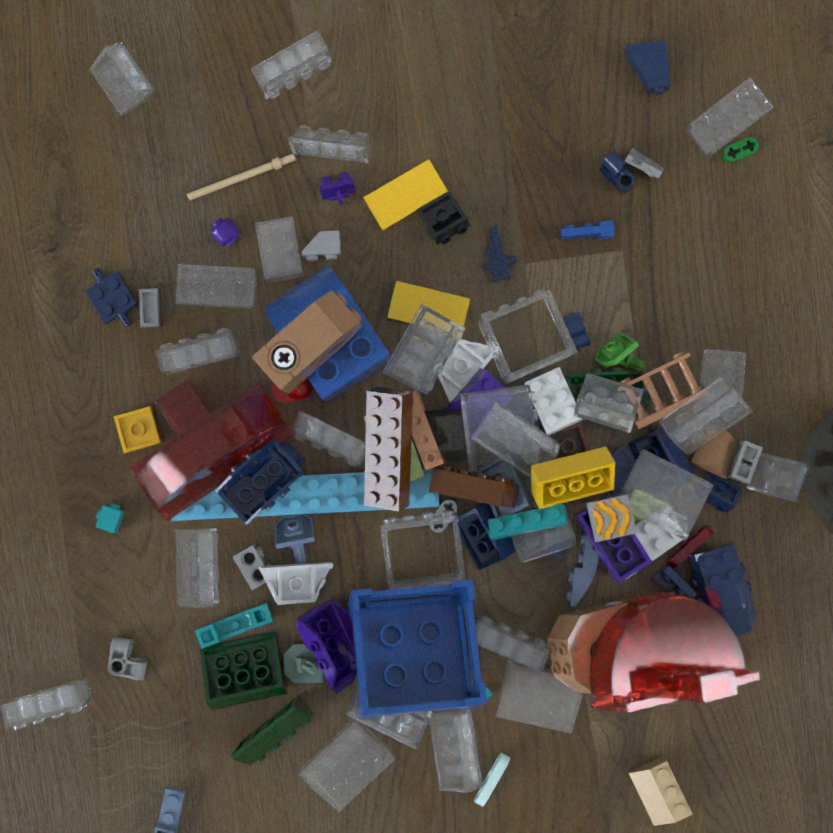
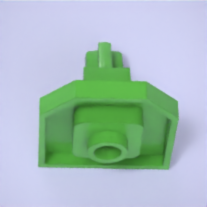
[595,332,645,371]

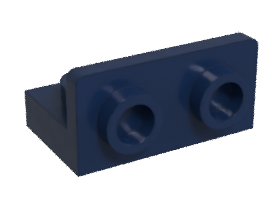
[694,471,742,513]
[652,564,697,605]

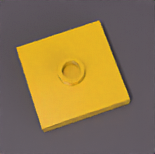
[114,406,162,453]

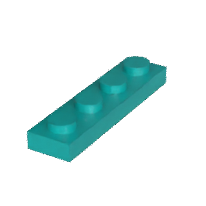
[488,503,568,540]

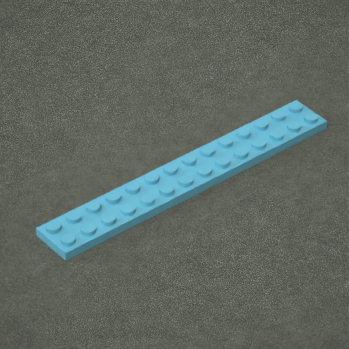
[169,468,439,521]

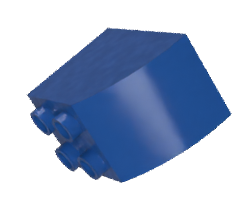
[264,265,392,403]

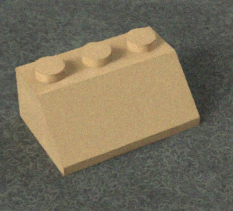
[628,756,692,826]

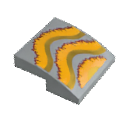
[586,494,636,542]

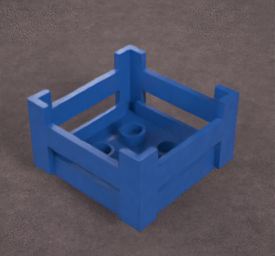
[348,580,487,721]

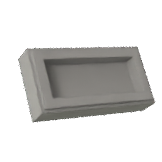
[139,288,161,328]

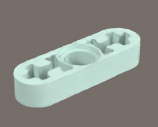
[474,752,510,807]

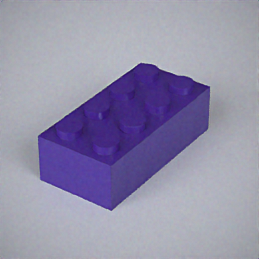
[574,495,652,583]

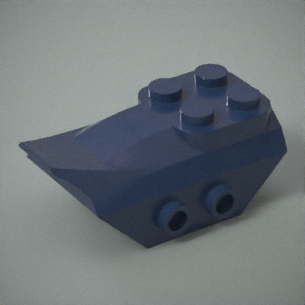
[215,438,305,525]
[689,542,757,637]

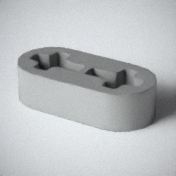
[429,499,457,533]

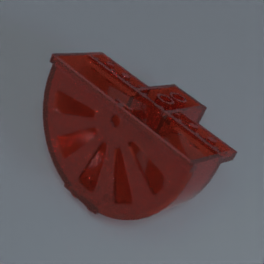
[130,380,294,521]
[590,591,760,713]

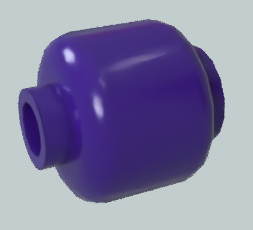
[211,218,239,247]

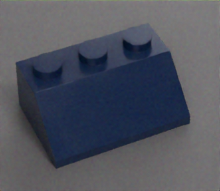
[628,423,695,494]
[451,503,518,570]

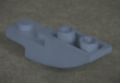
[566,533,599,606]
[154,785,186,833]

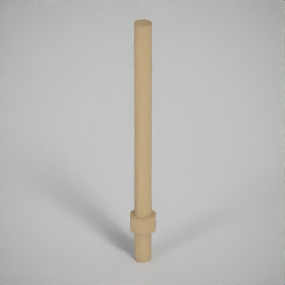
[187,153,296,201]

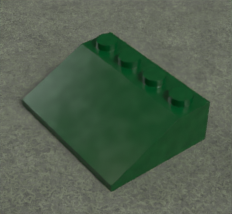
[200,632,287,710]
[231,695,313,766]

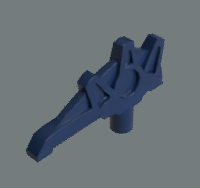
[484,225,517,282]

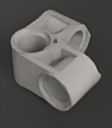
[108,636,148,680]

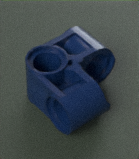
[599,150,635,193]

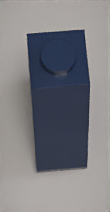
[624,40,671,95]

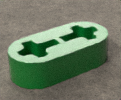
[722,137,759,163]

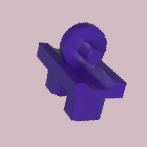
[319,172,356,205]

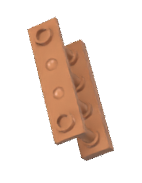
[617,351,710,429]
[412,390,446,470]

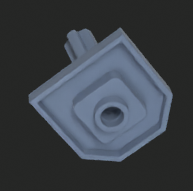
[274,514,315,564]

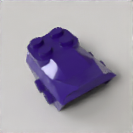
[296,599,357,694]

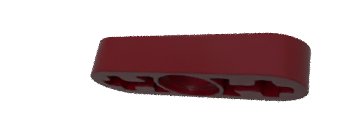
[666,525,714,569]

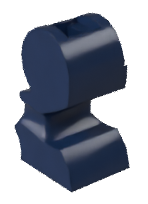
[560,312,590,351]

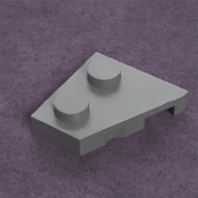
[624,148,664,178]

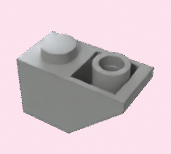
[302,230,341,261]

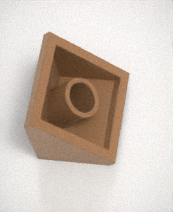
[690,429,739,479]

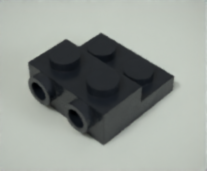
[417,191,470,245]

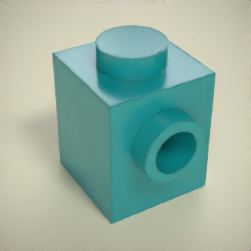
[96,502,125,533]

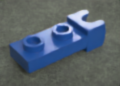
[559,221,614,240]

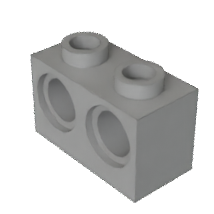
[727,441,763,484]
[233,544,271,590]

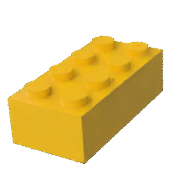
[531,447,615,509]

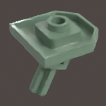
[284,643,323,683]

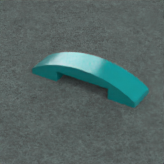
[195,603,274,649]

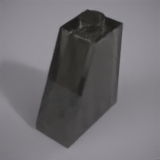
[424,409,467,461]

